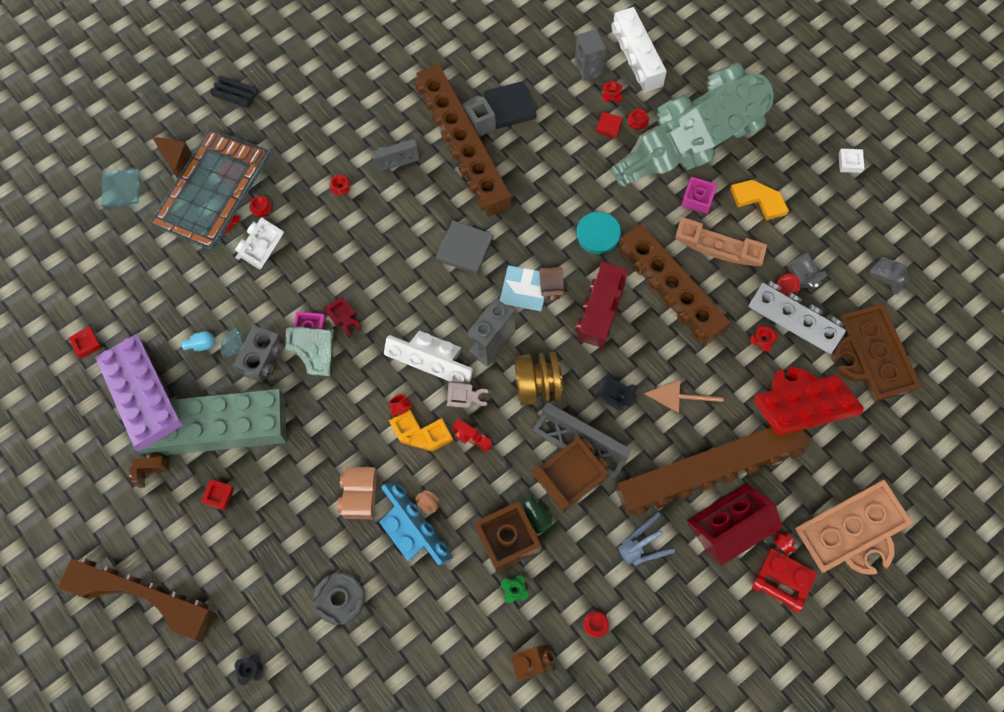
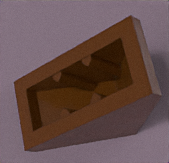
[153,137,192,179]

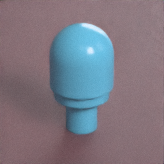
[181,331,215,352]

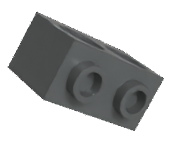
[574,29,606,81]
[233,325,284,383]

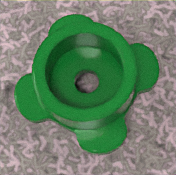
[501,575,529,604]

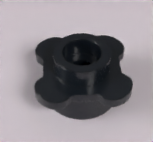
[234,655,263,685]

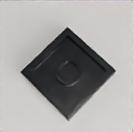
[484,81,537,129]

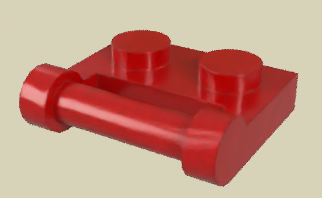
[751,548,818,614]

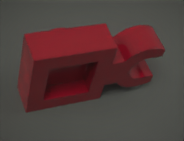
[324,296,362,338]

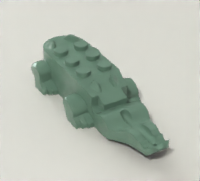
[612,63,774,187]

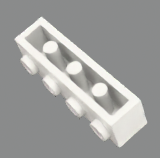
[611,7,667,93]

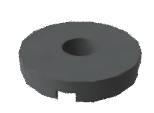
[314,573,364,625]

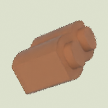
[337,467,377,520]

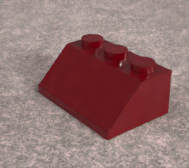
[686,483,783,566]

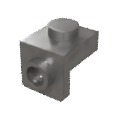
[786,253,828,289]
[869,257,910,295]

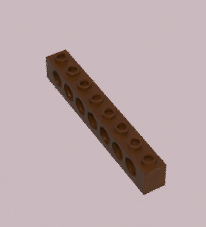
[415,64,511,217]

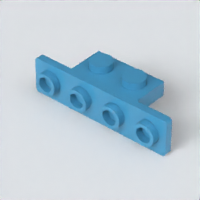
[379,482,453,565]

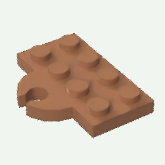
[795,480,913,575]

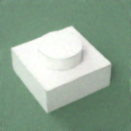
[838,149,864,173]

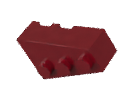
[575,262,628,349]

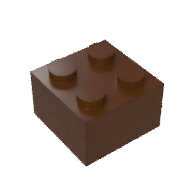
[474,501,541,573]

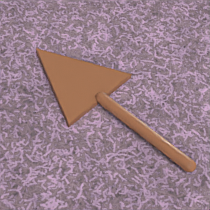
[644,380,724,414]

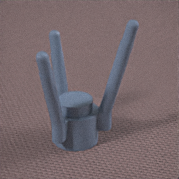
[618,512,676,566]

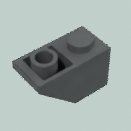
[460,96,496,137]

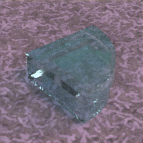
[221,328,244,358]

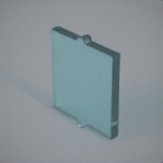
[101,169,139,207]

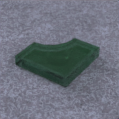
[285,326,334,376]

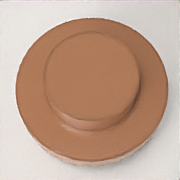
[416,490,439,513]

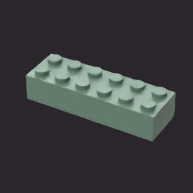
[134,389,287,458]

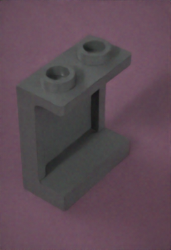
[468,299,515,367]

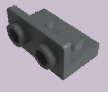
[372,139,419,172]

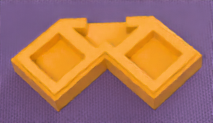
[730,180,788,220]
[389,410,453,452]

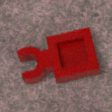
[453,419,492,453]

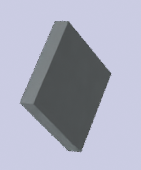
[435,220,494,275]

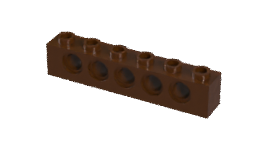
[618,224,731,347]

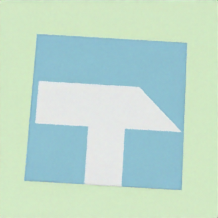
[500,265,545,311]

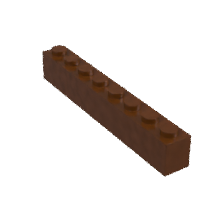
[616,427,810,517]

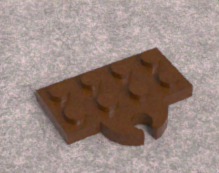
[832,304,922,402]

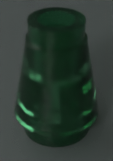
[521,495,553,534]

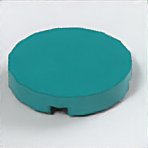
[576,212,621,255]

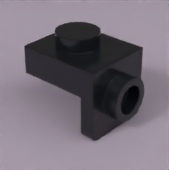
[596,376,637,410]

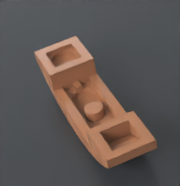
[675,217,767,266]

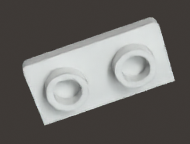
[235,217,284,269]

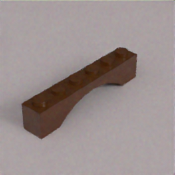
[57,557,215,642]

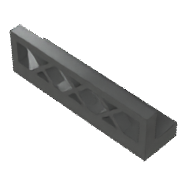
[532,402,632,480]

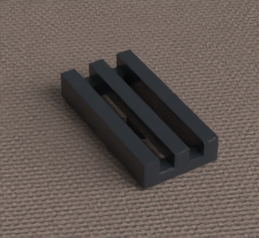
[210,75,258,108]

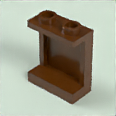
[531,435,609,513]

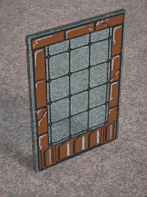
[149,129,272,251]

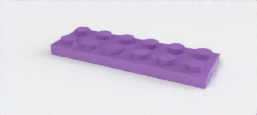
[95,334,183,452]

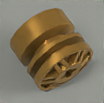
[515,352,563,406]

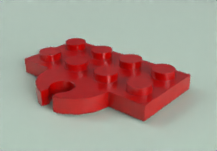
[754,367,864,436]

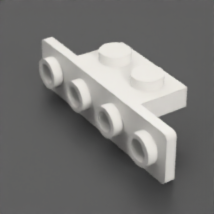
[384,331,473,383]

